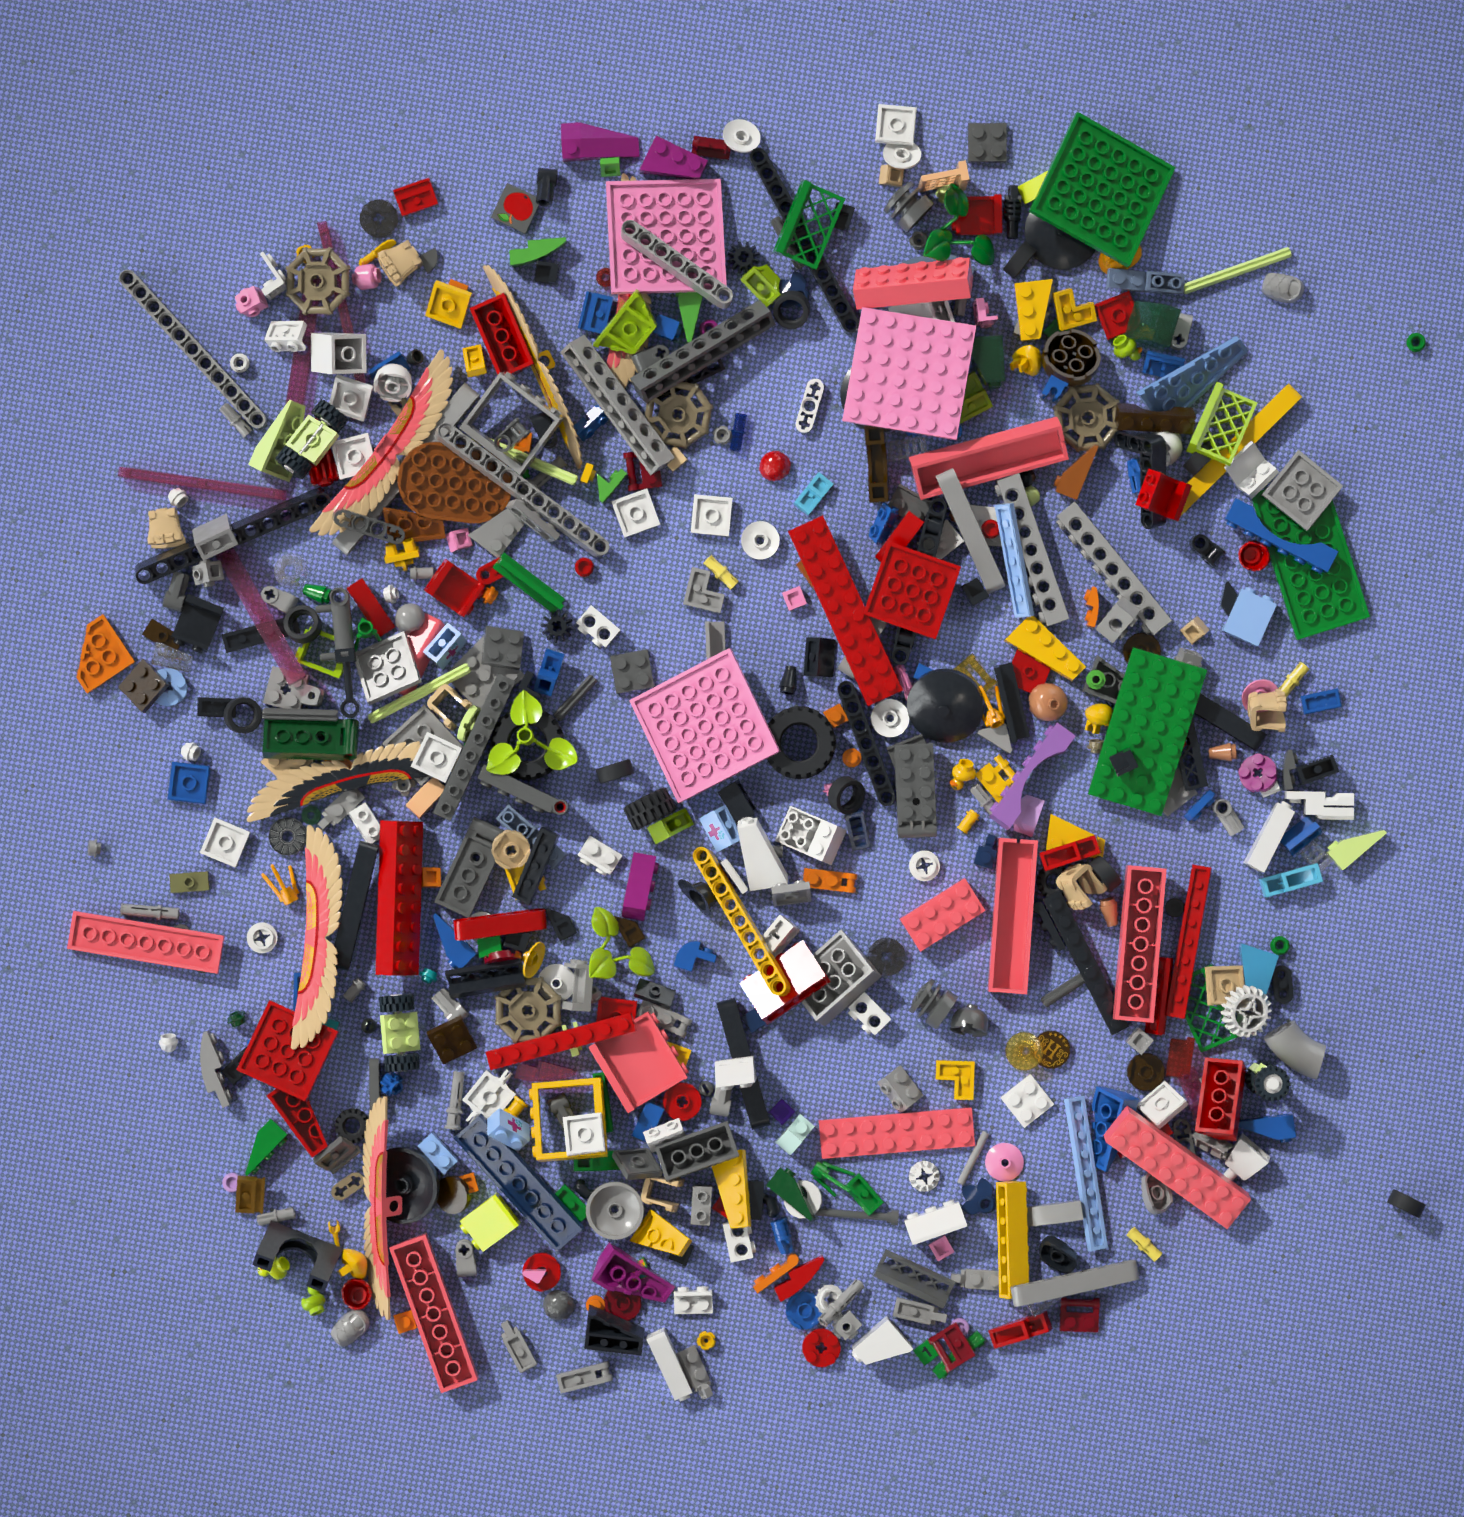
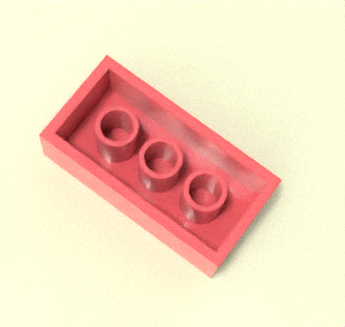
[900,878,986,952]

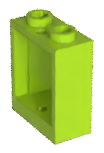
[295,626,343,679]

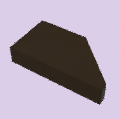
[614,916,646,948]

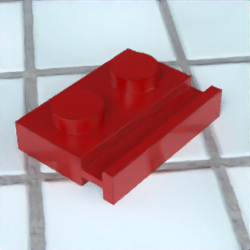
[393,178,439,217]

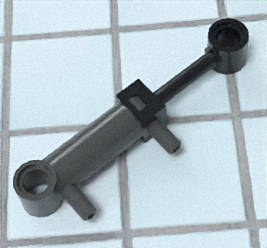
[315,587,361,718]

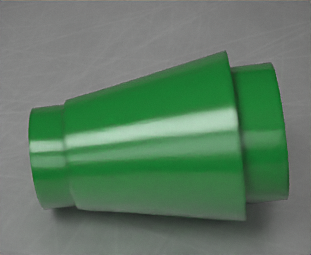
[303,584,332,605]

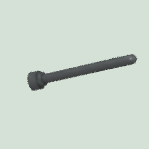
[815,1208,899,1226]

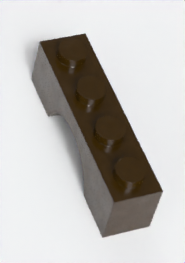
[1114,403,1196,434]
[864,425,890,503]

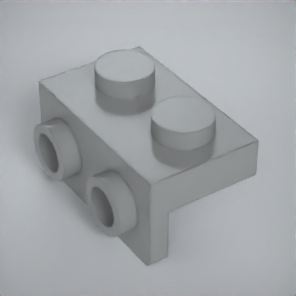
[877,1065,923,1113]

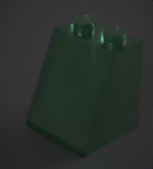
[1124,301,1181,349]
[971,335,1005,389]

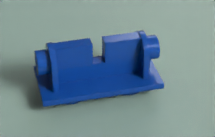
[574,405,608,442]
[868,502,899,544]

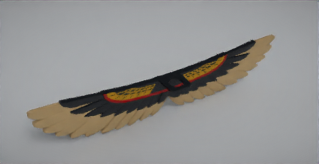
[247,741,459,822]

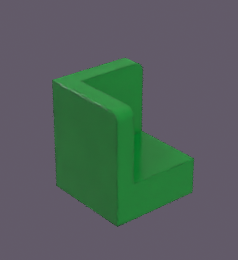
[477,936,503,959]

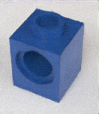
[652,314,682,342]

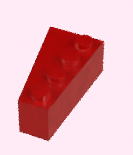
[267,1089,328,1158]

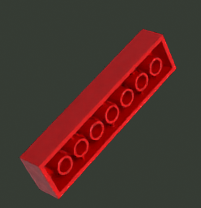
[375,820,423,976]

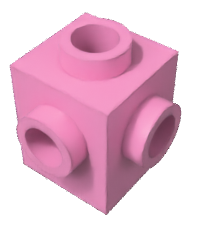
[235,286,269,317]

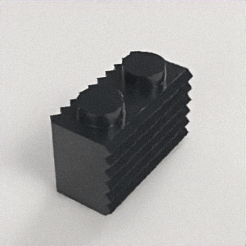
[1295,755,1339,785]

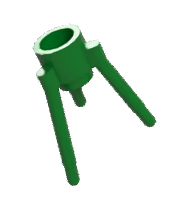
[354,618,382,652]
[810,1161,855,1197]

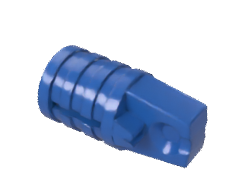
[1127,458,1140,494]
[770,1218,794,1254]

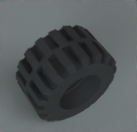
[623,788,676,830]

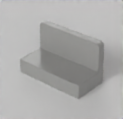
[705,621,725,659]

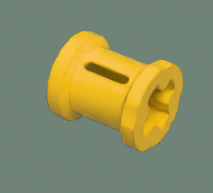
[504,1095,529,1118]

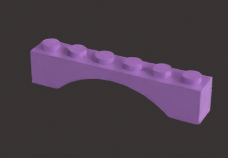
[989,723,1075,830]

